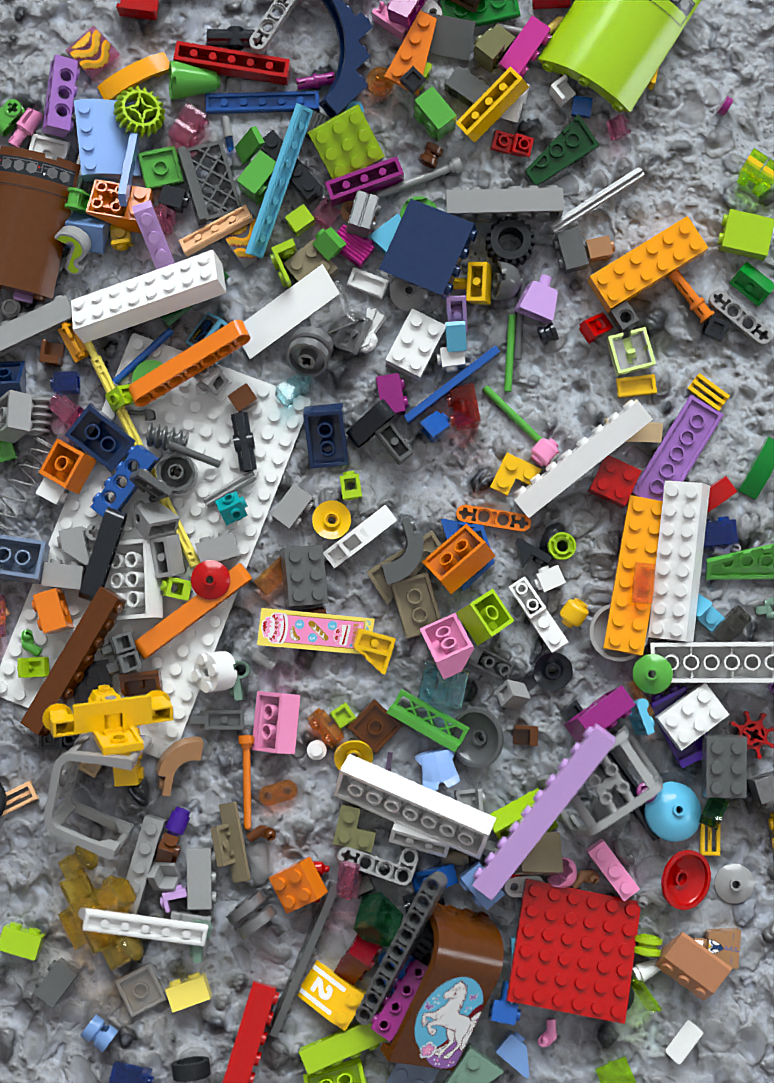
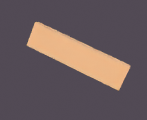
[178,204,254,257]

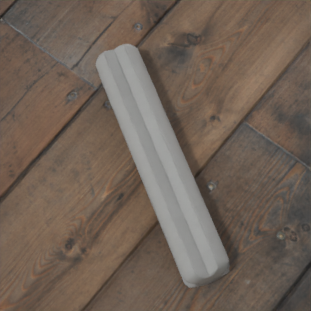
[203,471,257,508]

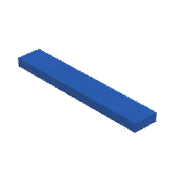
[205,90,320,114]
[404,346,500,425]

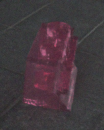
[48,394,84,427]

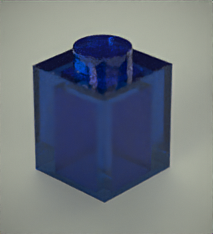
[50,371,80,395]

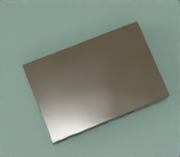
[390,572,441,639]

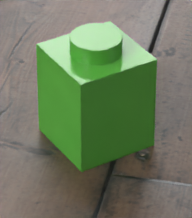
[312,227,347,261]

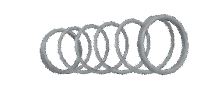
[0,437,53,532]

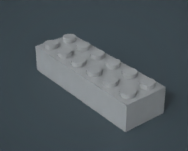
[445,185,564,223]

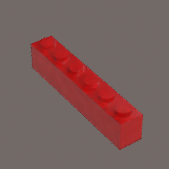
[173,41,291,86]

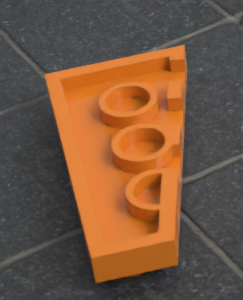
[384,10,437,96]

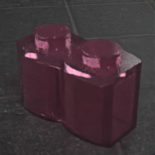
[167,102,209,148]

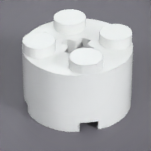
[191,651,237,693]

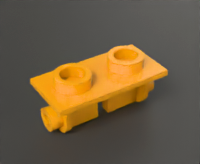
[57,321,90,363]

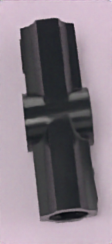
[206,26,264,51]
[231,412,257,473]

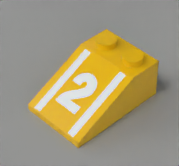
[297,960,366,1031]

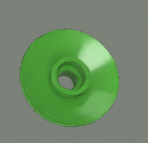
[633,654,673,694]

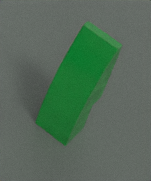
[738,437,774,500]

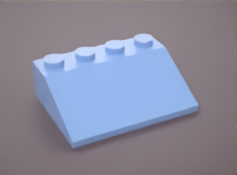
[74,99,141,182]

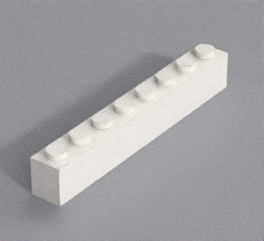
[514,399,653,518]

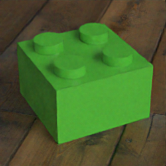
[413,86,457,142]
[237,150,276,205]

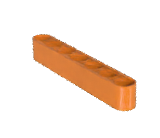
[128,320,251,407]
[134,563,253,660]

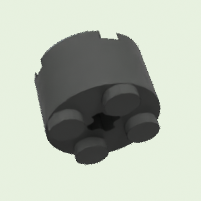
[156,452,198,494]

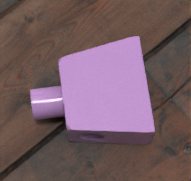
[514,274,558,324]

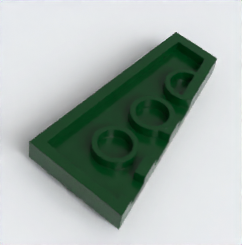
[525,114,600,186]

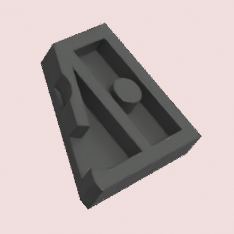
[129,469,173,502]

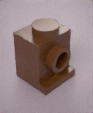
[155,833,181,864]

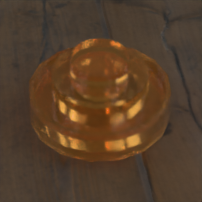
[366,67,394,96]

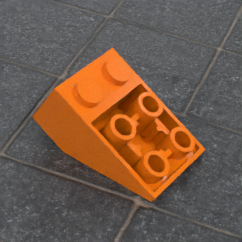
[86,179,154,234]

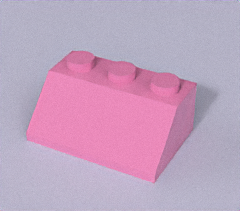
[420,613,474,680]
[251,691,300,754]

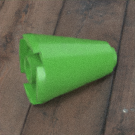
[168,61,221,100]

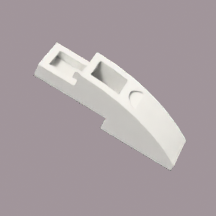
[323,505,397,568]
[509,576,569,653]

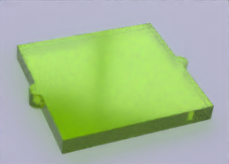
[630,978,662,1013]
[595,1056,636,1083]

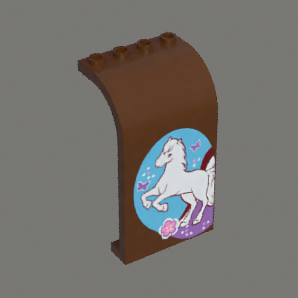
[380,902,504,1071]

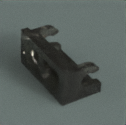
[709,605,752,642]

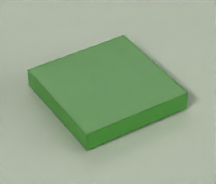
[137,146,184,190]

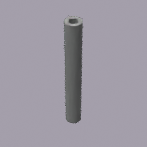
[166,440,221,468]

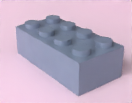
[0,535,51,585]

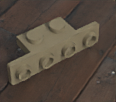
[210,802,251,883]

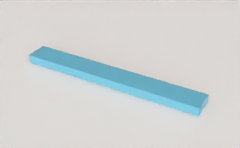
[245,103,314,259]

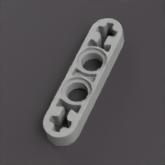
[249,0,297,54]
[708,290,772,346]

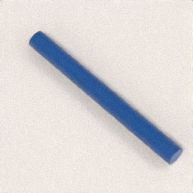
[112,328,174,385]

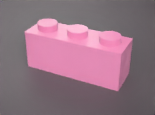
[585,839,640,901]

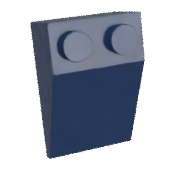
[65,403,136,472]
[303,403,349,469]

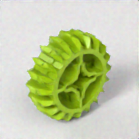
[113,86,165,139]

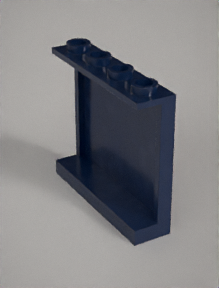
[379,199,478,300]

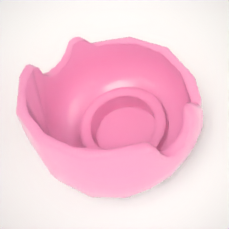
[547,857,577,888]

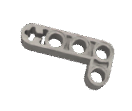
[336,847,419,886]

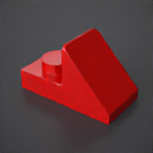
[579,312,614,344]

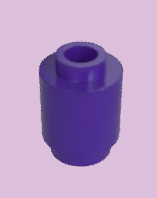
[165,806,191,837]

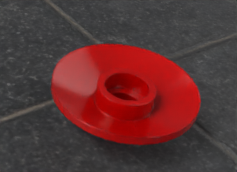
[191,560,230,600]

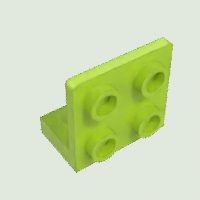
[270,238,297,289]

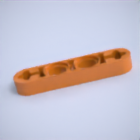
[456,505,531,532]

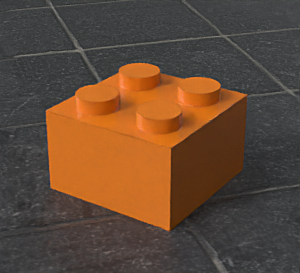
[38,438,97,494]
[32,588,74,634]
[269,856,328,914]

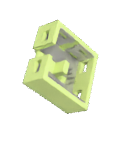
[606,327,656,376]

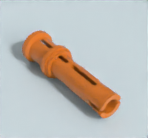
[668,269,715,324]

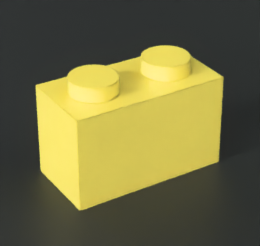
[165,971,213,1012]

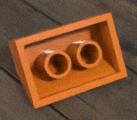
[422,524,495,594]

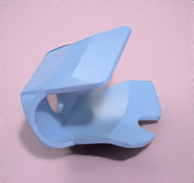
[415,747,460,791]

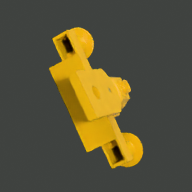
[42,685,173,756]

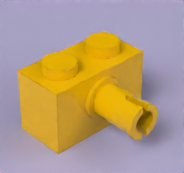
[453,262,492,305]

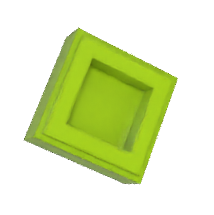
[330,702,356,729]

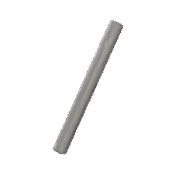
[549,168,645,234]

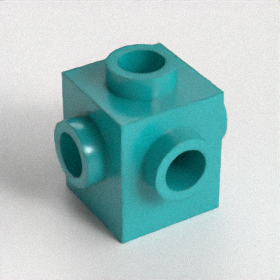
[215,491,248,525]

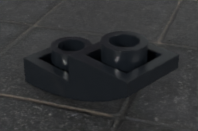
[38,733,79,750]

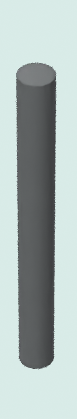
[514,283,526,360]

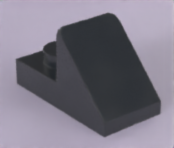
[515,537,552,569]

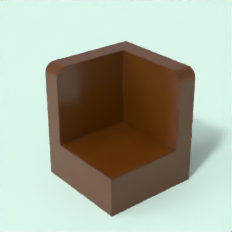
[39,339,65,367]
[227,383,259,412]
[513,725,538,746]

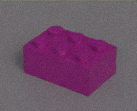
[564,685,636,744]

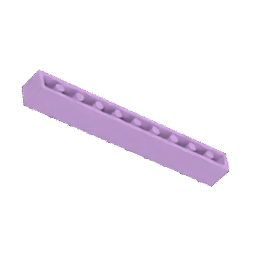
[472,723,616,900]

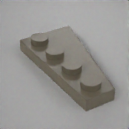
[366,530,441,605]

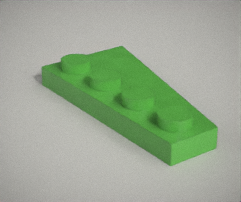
[705,544,774,580]

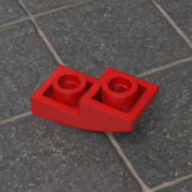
[490,129,534,157]
[707,475,737,513]

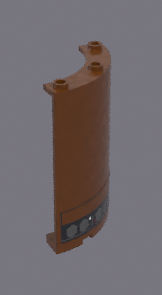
[0,146,81,302]

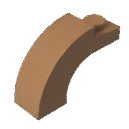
[156,736,204,796]

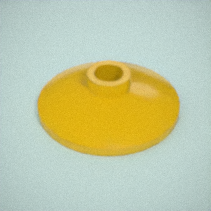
[312,500,351,539]
[334,740,373,770]

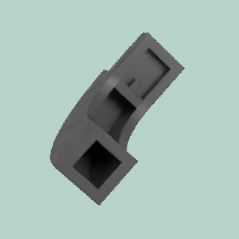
[381,516,424,585]

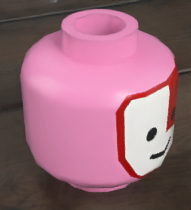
[531,438,559,467]

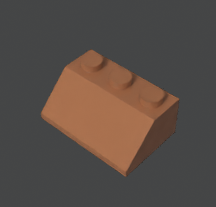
[655,932,732,1001]

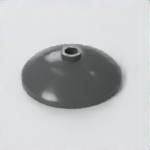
[450,708,504,768]

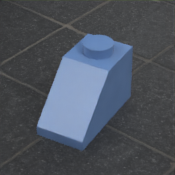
[495,1030,529,1079]

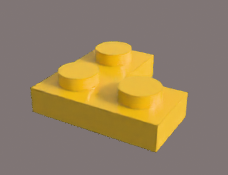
[490,452,542,496]

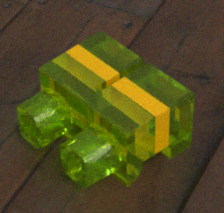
[736,148,774,197]

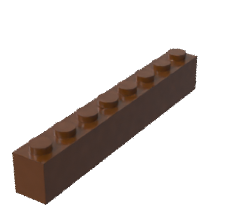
[20,586,127,736]

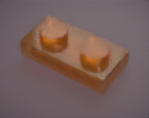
[631,562,656,604]

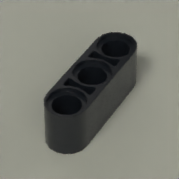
[346,399,396,448]

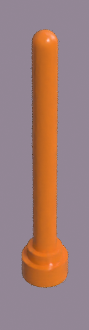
[238,735,254,830]

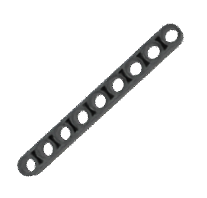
[355,871,448,1025]

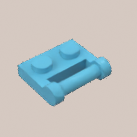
[628,698,655,735]

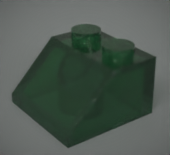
[353,892,403,948]

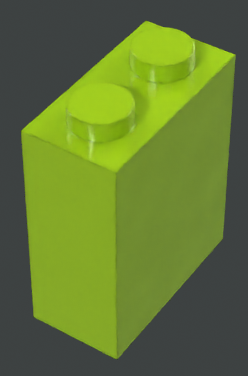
[717,209,774,261]

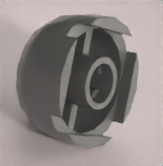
[491,261,523,300]

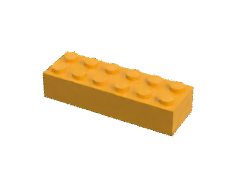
[587,216,708,313]

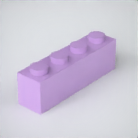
[132,200,175,270]

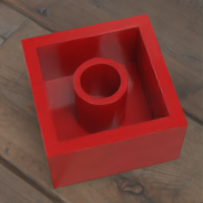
[587,455,642,508]

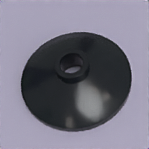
[533,652,573,691]

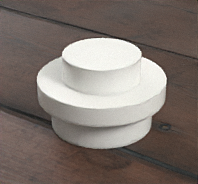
[307,740,327,760]

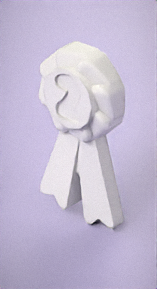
[359,308,387,353]

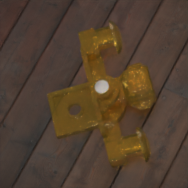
[58,845,144,971]

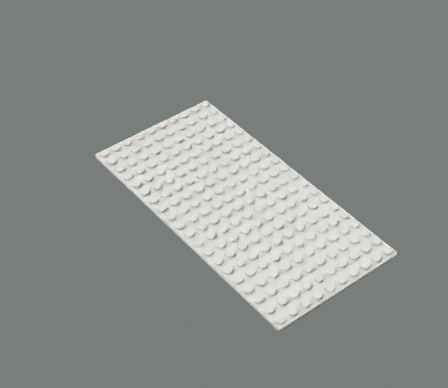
[0,333,311,758]

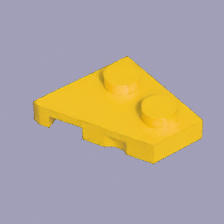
[352,628,396,675]

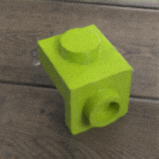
[17,657,49,678]

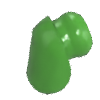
[20,629,43,657]

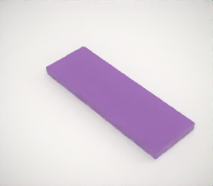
[631,395,724,501]

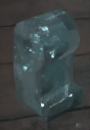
[275,374,312,409]

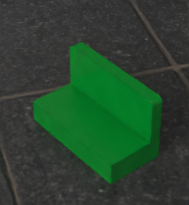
[729,262,774,307]

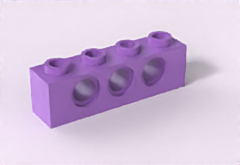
[42,54,80,138]

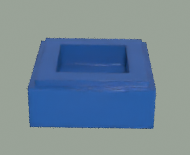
[571,96,593,119]

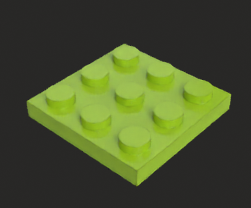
[307,104,385,180]

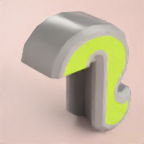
[54,225,91,276]

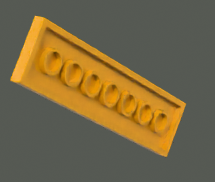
[603,495,663,656]

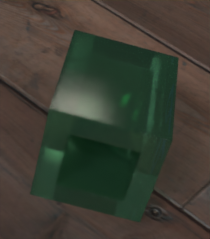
[699,797,729,830]

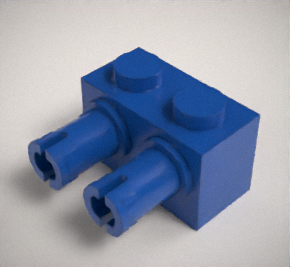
[488,981,521,1025]

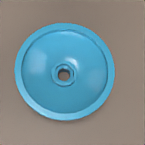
[644,782,702,842]

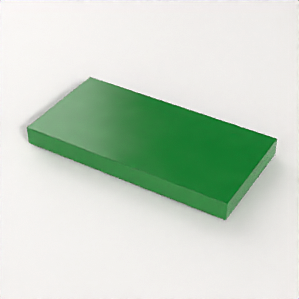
[440,0,521,27]

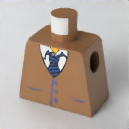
[694,927,741,969]

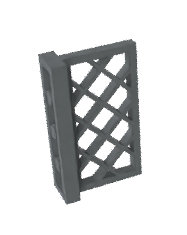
[177,140,241,226]

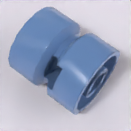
[80,1014,118,1053]

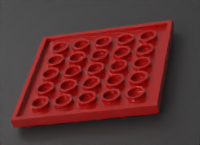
[506,879,641,1024]

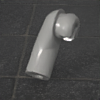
[711,543,741,556]
[637,891,667,908]

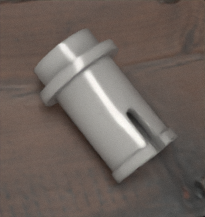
[251,650,277,672]

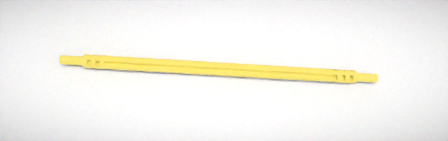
[84,341,208,582]

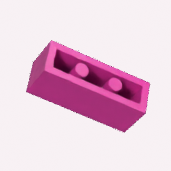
[498,15,551,78]

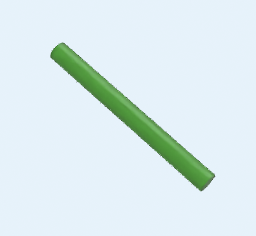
[504,315,516,392]
[482,385,542,443]

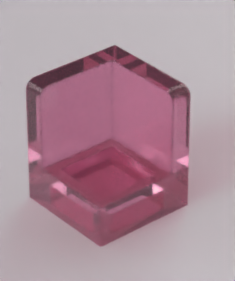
[312,197,340,230]

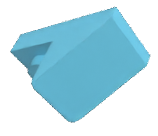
[445,321,467,352]
[696,594,724,632]

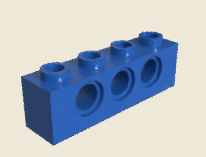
[90,445,160,517]

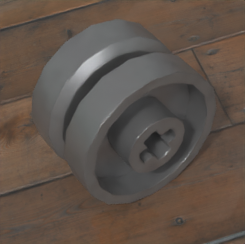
[286,326,334,377]
[226,890,277,939]

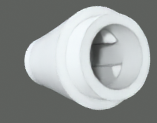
[632,959,661,983]

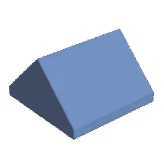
[65,212,111,254]

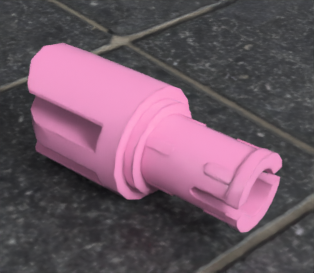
[8,108,44,148]

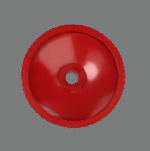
[661,850,711,910]

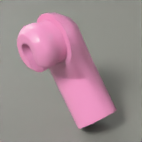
[538,1018,557,1047]

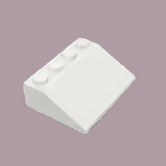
[105,539,163,621]

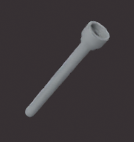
[375,157,463,199]

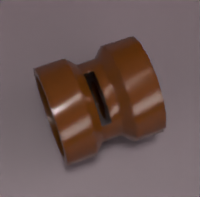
[418,142,444,169]

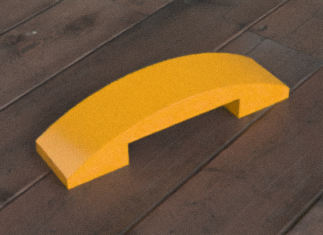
[97,52,169,100]

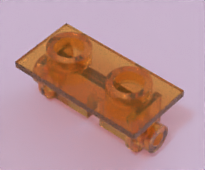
[307,708,344,748]

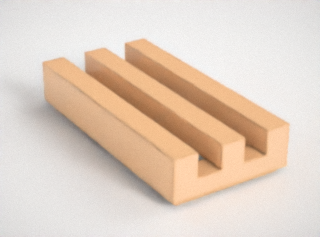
[2,781,39,816]

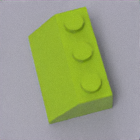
[489,788,559,841]
[303,1057,368,1083]

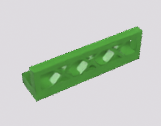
[387,689,470,752]

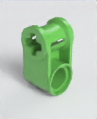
[0,99,25,137]
[64,187,90,214]

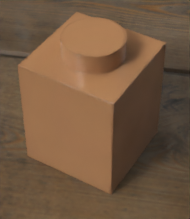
[584,235,615,263]

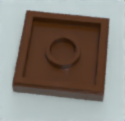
[347,699,402,754]

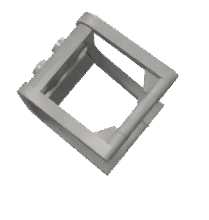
[537,723,663,837]
[44,732,152,860]

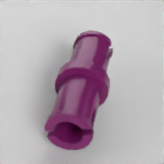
[296,72,335,91]

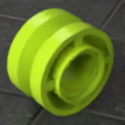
[547,532,576,561]
[634,934,663,957]

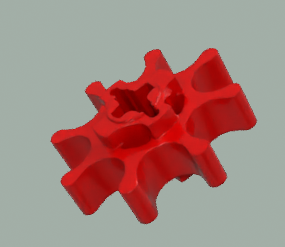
[729,711,774,759]

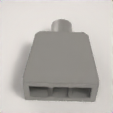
[132,500,180,540]

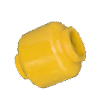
[560,598,589,628]

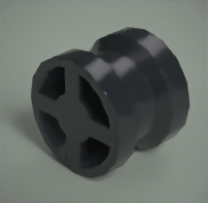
[537,322,559,346]

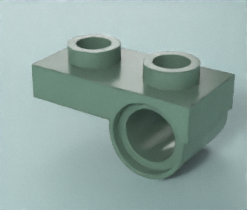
[230,661,251,701]
[189,919,213,963]

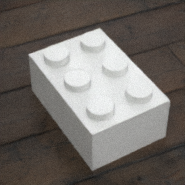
[385,308,445,381]
[654,683,729,750]

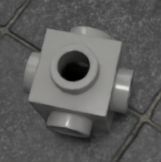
[193,364,229,396]

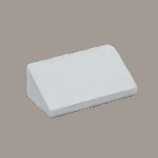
[665,1020,703,1065]

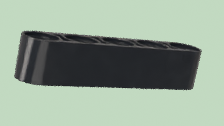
[78,507,127,601]

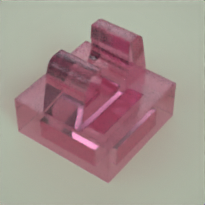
[607,115,631,141]

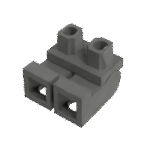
[100,631,142,675]

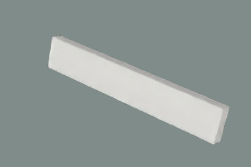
[82,908,208,946]

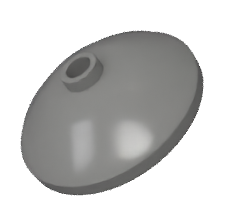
[589,604,649,662]

